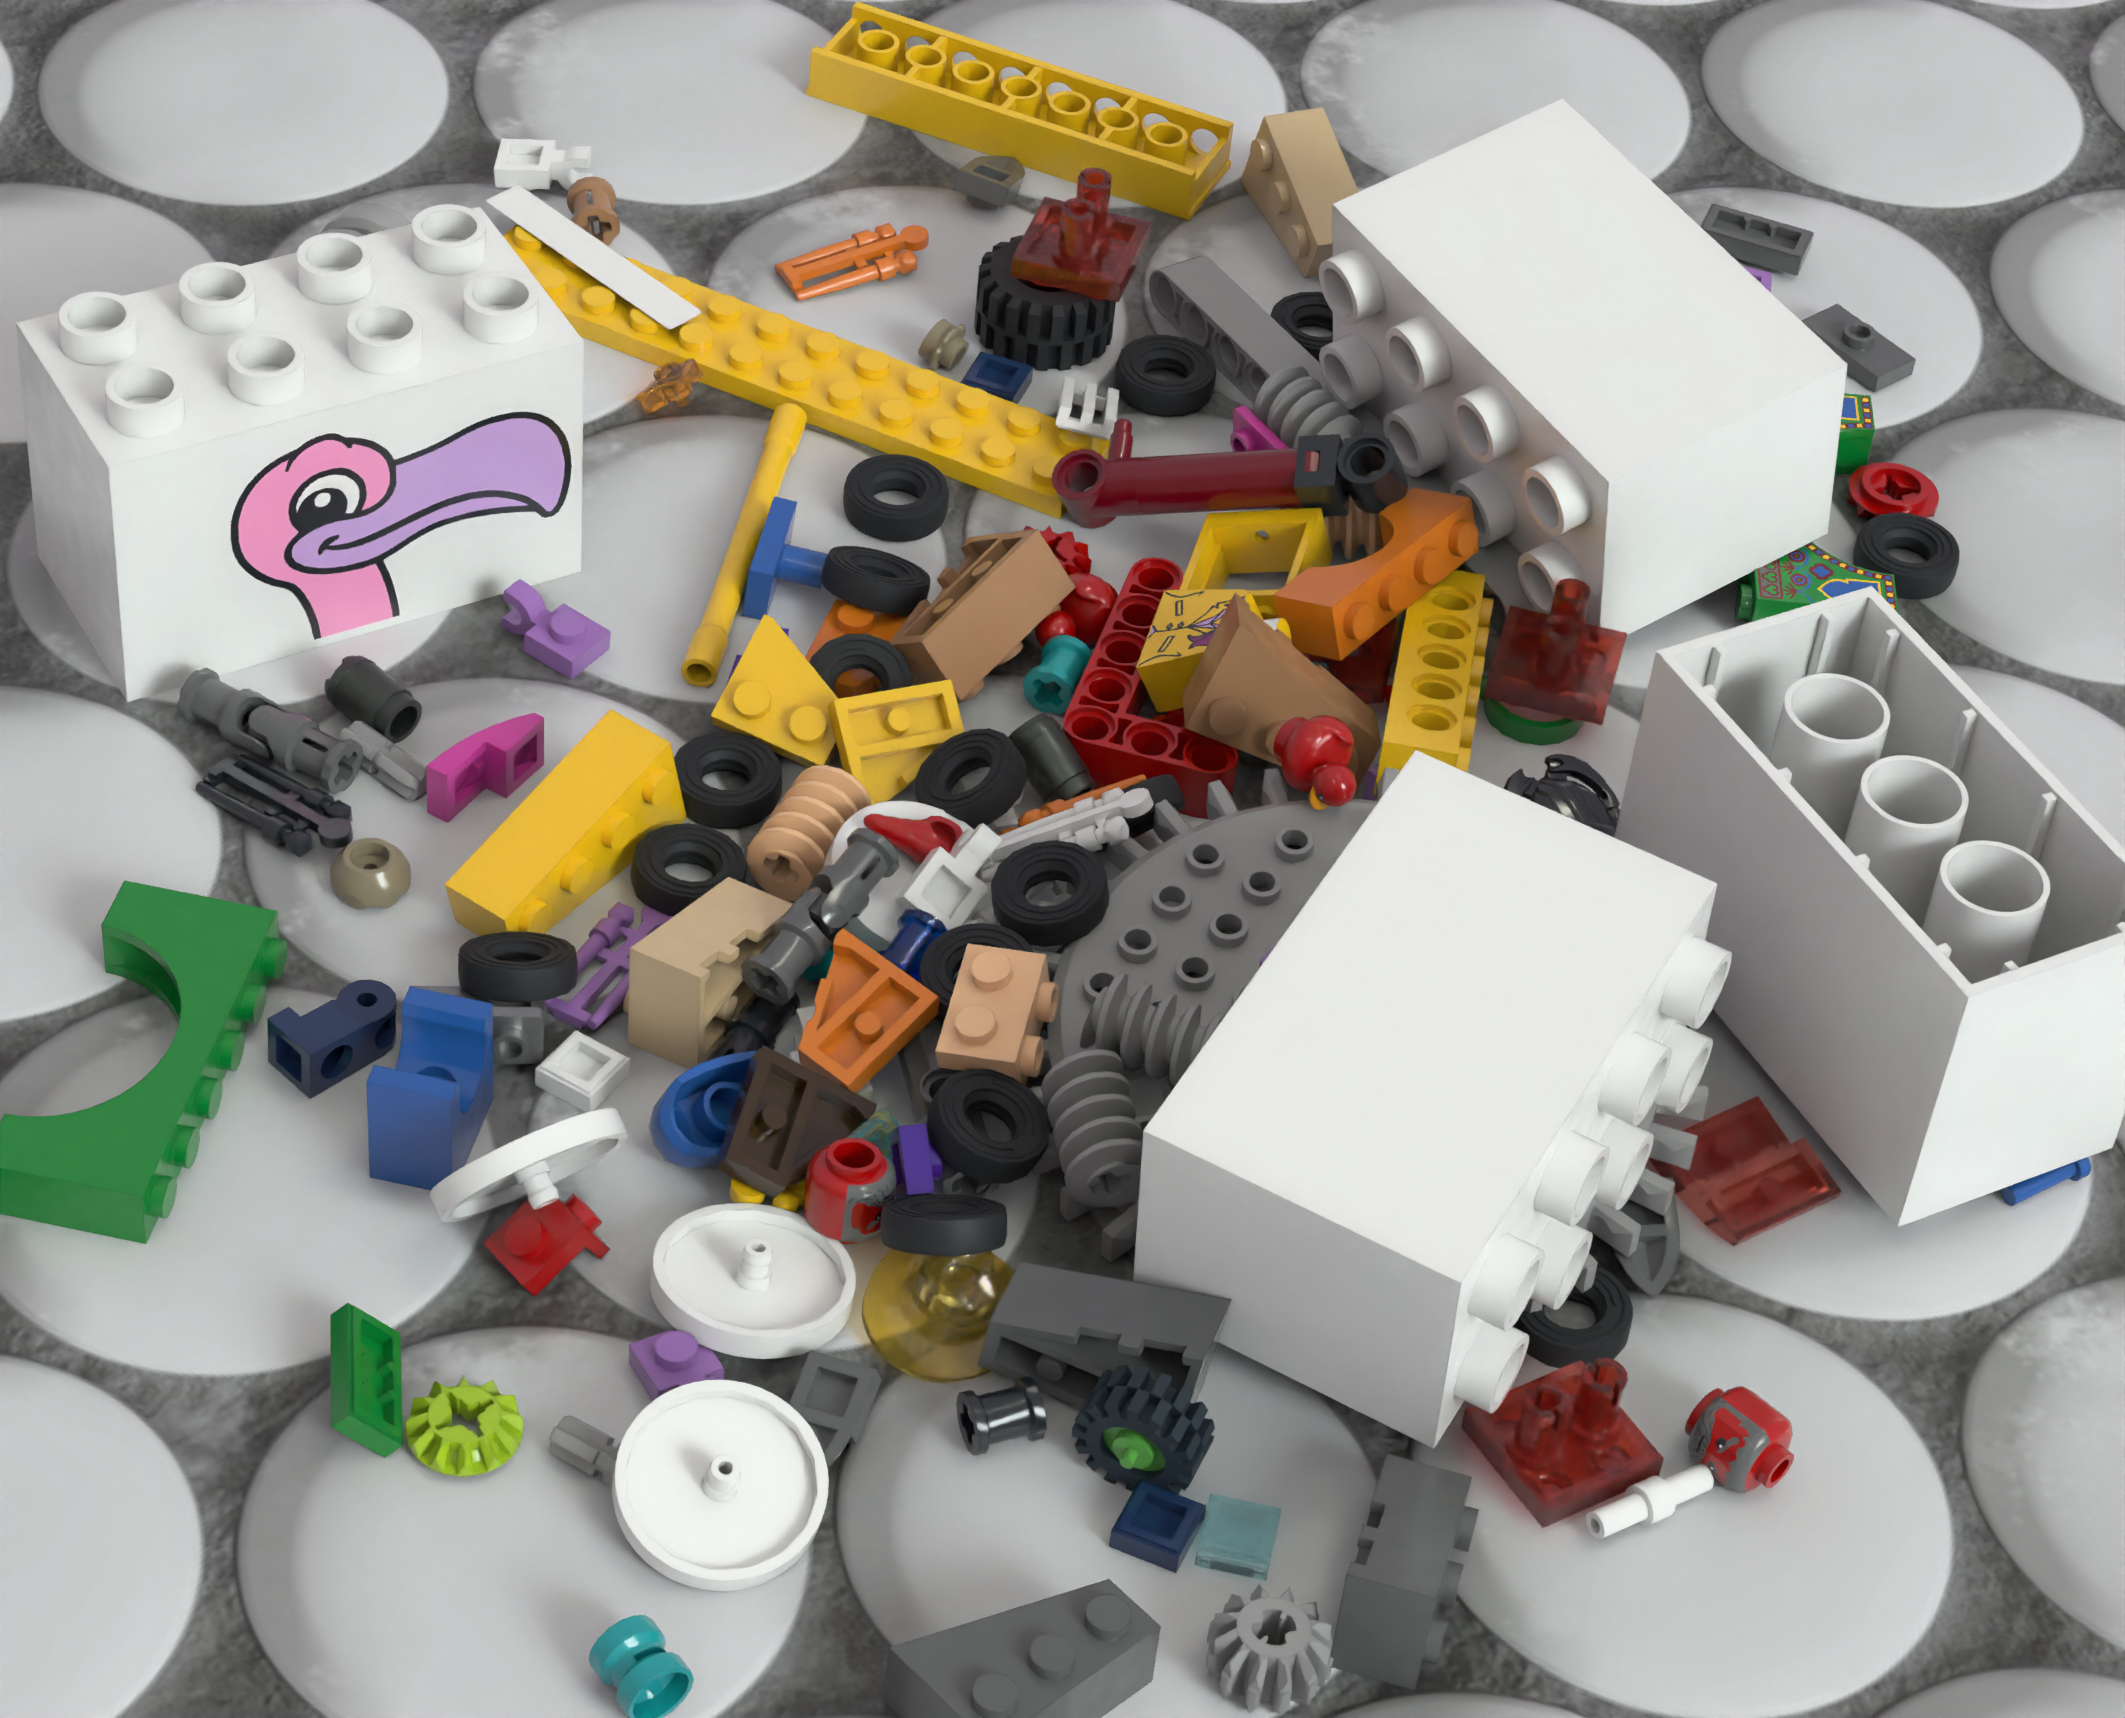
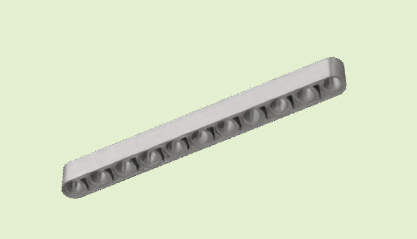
[1149,256,1548,638]

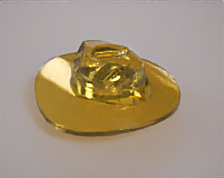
[862,1249,1015,1383]

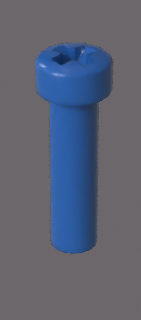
[2001,1157,2091,1206]

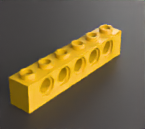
[1373,570,1494,795]

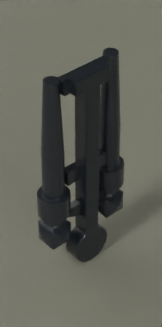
[195,754,353,858]

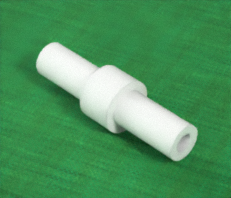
[1586,1463,1714,1540]

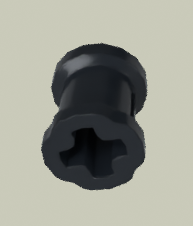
[956,1376,1047,1456]

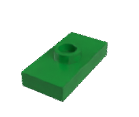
[330,1303,403,1458]

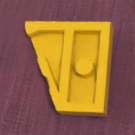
[711,614,838,768]
[828,679,965,805]

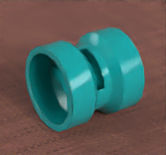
[588,1615,694,1718]

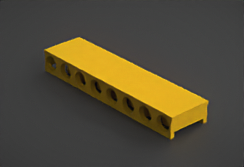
[806,2,1234,221]

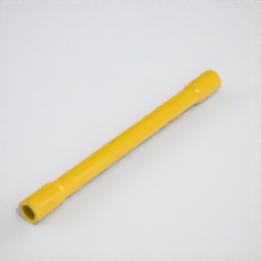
[681,403,807,687]

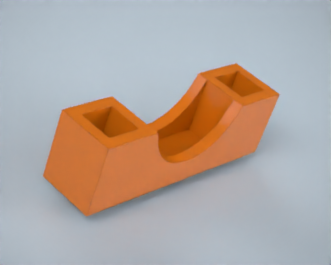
[1273,487,1479,661]

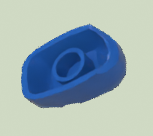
[649,1051,757,1168]

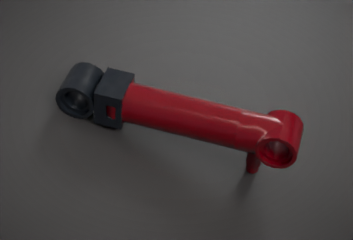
[1052,418,1408,529]

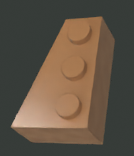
[889,529,1075,704]
[1182,592,1381,793]

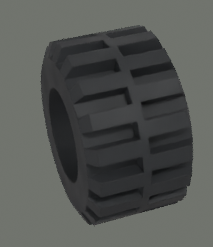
[974,233,1118,371]

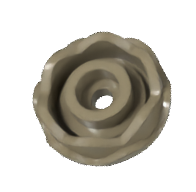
[330,838,411,910]

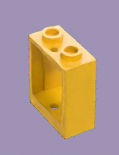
[1179,508,1333,620]

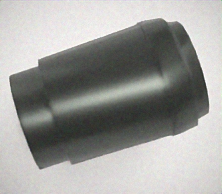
[324,655,422,743]
[1008,713,1097,803]

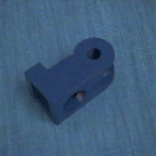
[267,979,397,1099]

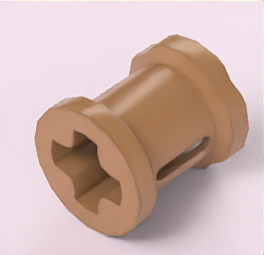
[567,177,620,246]

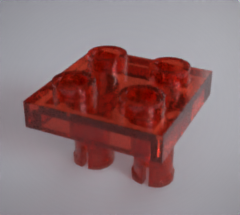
[1010,168,1151,302]
[1483,578,1627,725]
[1461,1358,1664,1528]

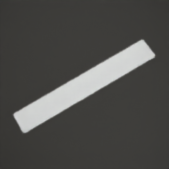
[486,185,701,329]

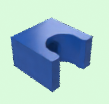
[366,986,493,1191]

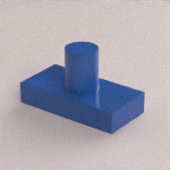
[742,496,828,620]

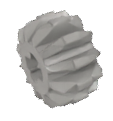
[1206,1584,1334,1717]

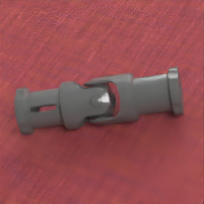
[177,668,363,794]
[741,828,900,1005]

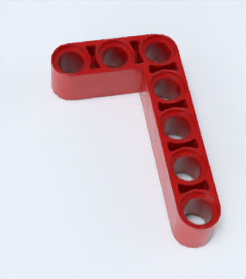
[1062,557,1238,819]

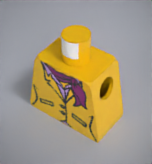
[1136,589,1291,713]

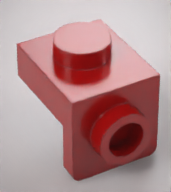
[483,1193,610,1296]

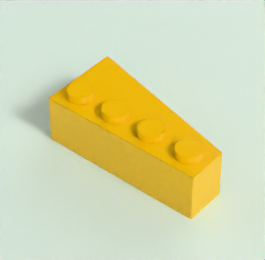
[444,709,687,936]

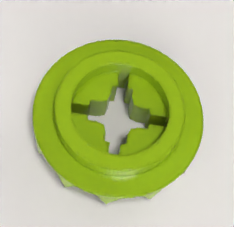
[406,1375,523,1476]

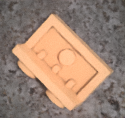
[935,943,1059,1085]

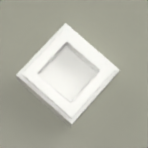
[535,1030,630,1113]

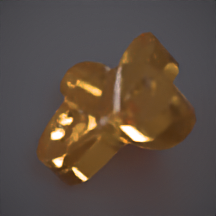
[636,358,703,414]

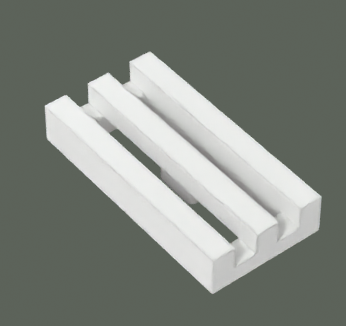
[1055,376,1120,441]

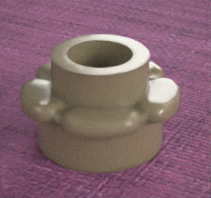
[918,319,969,371]

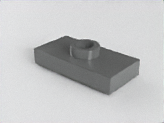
[1700,204,1814,276]
[1801,304,1916,393]

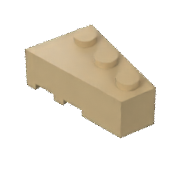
[1240,107,1359,278]
[623,877,793,1069]

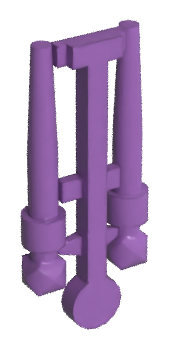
[545,902,674,1030]

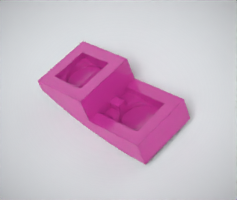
[426,713,544,823]

